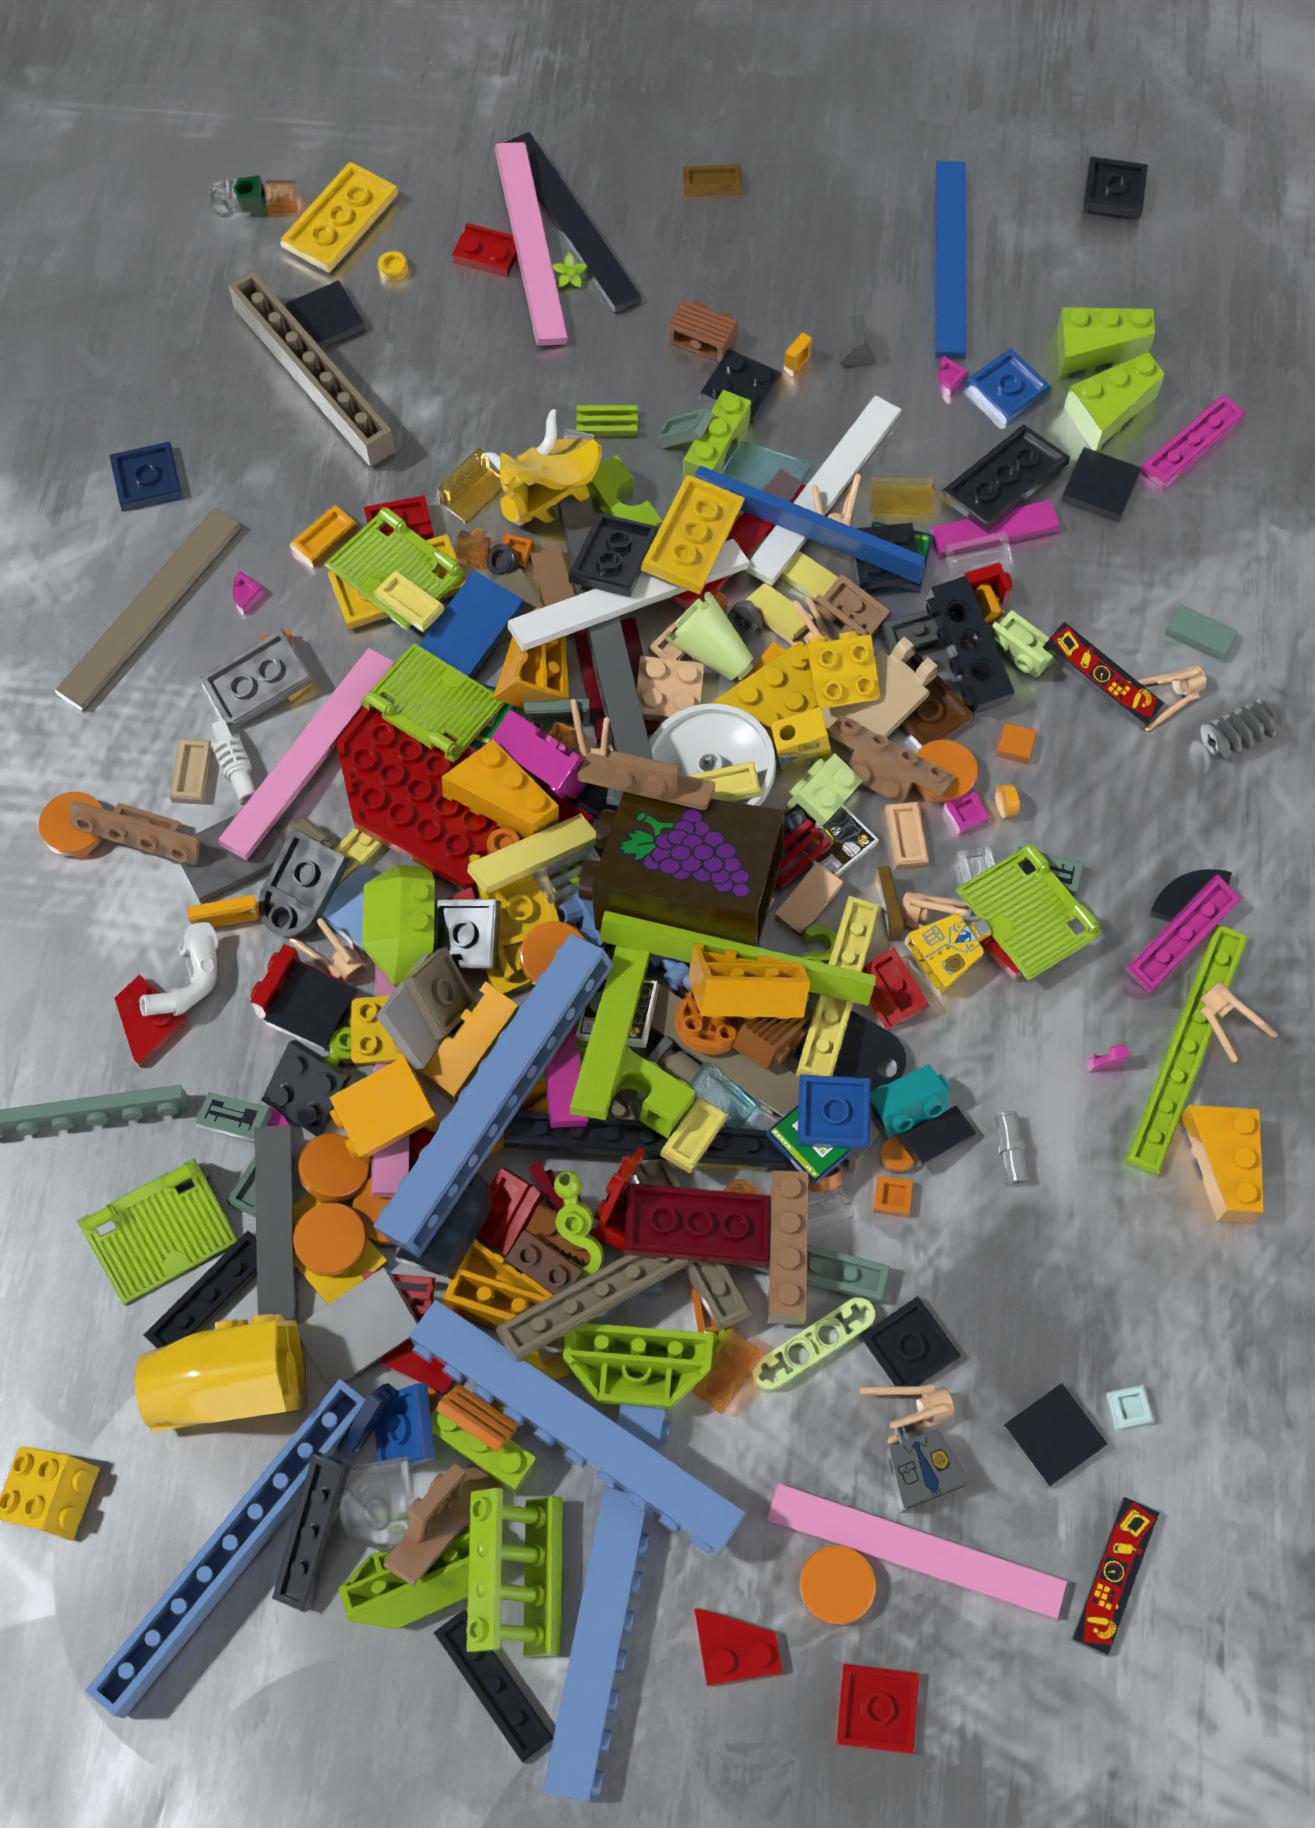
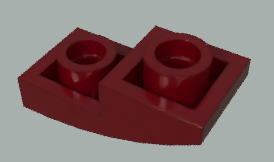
[528,1161,583,1212]

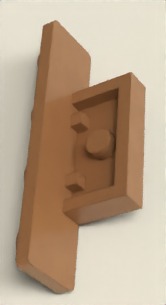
[827,716,955,804]
[578,751,715,810]
[70,800,199,866]
[384,1463,499,1585]

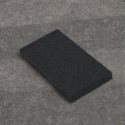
[940,424,1070,532]

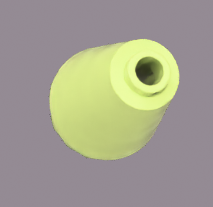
[664,592,753,680]

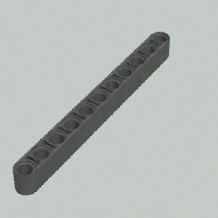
[558,495,653,760]

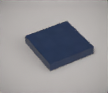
[109,442,183,511]

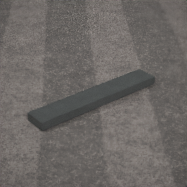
[254,1125,296,1320]

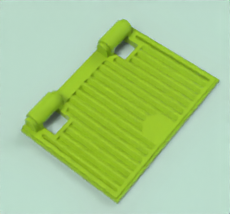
[324,507,466,630]
[360,643,506,763]
[955,844,1103,981]
[77,1158,239,1305]

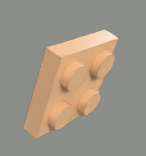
[636,656,704,722]

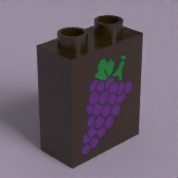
[578,791,785,947]

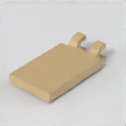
[822,637,938,755]

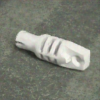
[211,720,256,805]

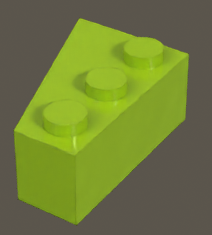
[1056,307,1155,380]
[1064,352,1165,452]

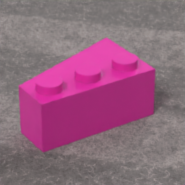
[489,710,587,800]

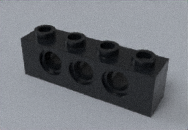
[924,575,1015,714]

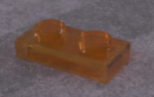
[691,1331,765,1414]

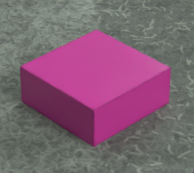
[943,790,990,835]

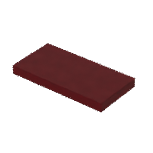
[573,617,660,745]
[623,1183,771,1267]

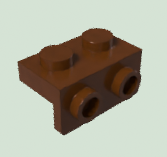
[505,1230,583,1295]

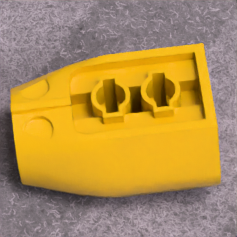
[135,1314,306,1432]

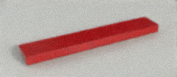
[671,471,806,609]

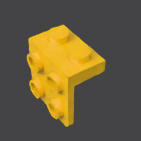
[799,630,880,709]
[351,995,433,1073]
[0,1446,100,1541]

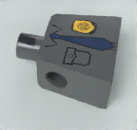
[886,1422,970,1513]

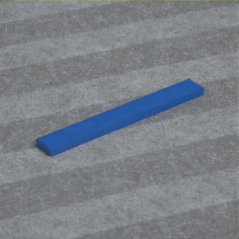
[935,161,966,359]
[695,466,925,584]

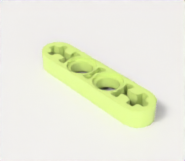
[752,1298,875,1393]

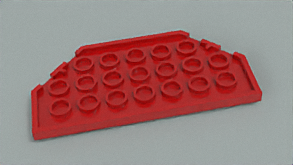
[336,707,594,890]

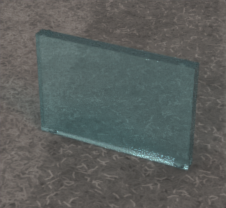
[719,441,813,501]

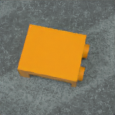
[329,1056,441,1165]

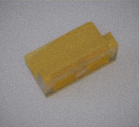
[437,447,503,524]
[870,475,935,516]

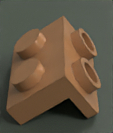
[815,574,892,638]

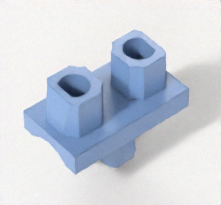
[557,890,608,949]

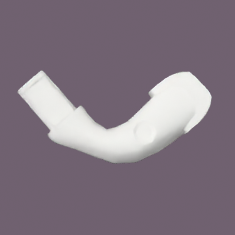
[140,922,218,1016]

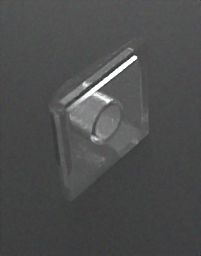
[339,1457,416,1553]

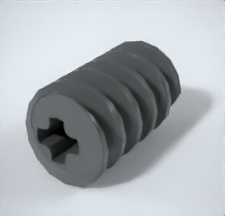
[1200,698,1276,759]

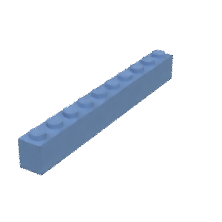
[373,934,614,1258]
[409,1299,745,1556]
[85,1379,366,1719]
[543,1405,671,1803]

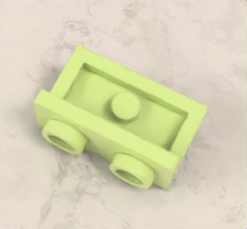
[989,610,1055,678]
[785,753,863,826]

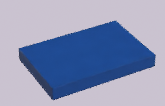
[418,571,526,679]

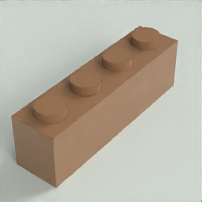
[767,1171,808,1325]

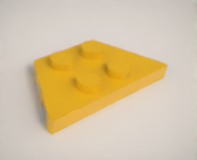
[469,855,560,981]

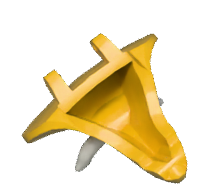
[485,409,602,526]

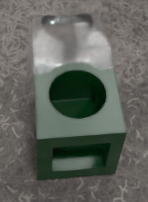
[210,175,268,218]

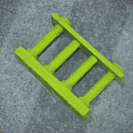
[467,1488,563,1657]

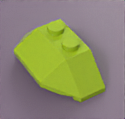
[362,865,435,987]
[563,1323,713,1409]
[338,1526,470,1629]

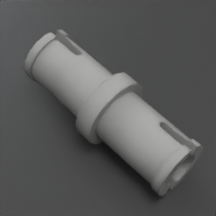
[995,1111,1030,1185]

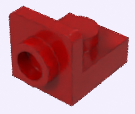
[964,562,1013,605]

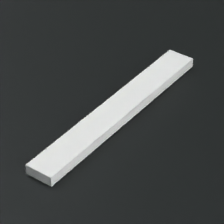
[745,395,901,586]
[507,539,749,651]

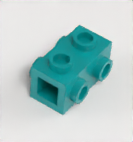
[870,1064,951,1139]

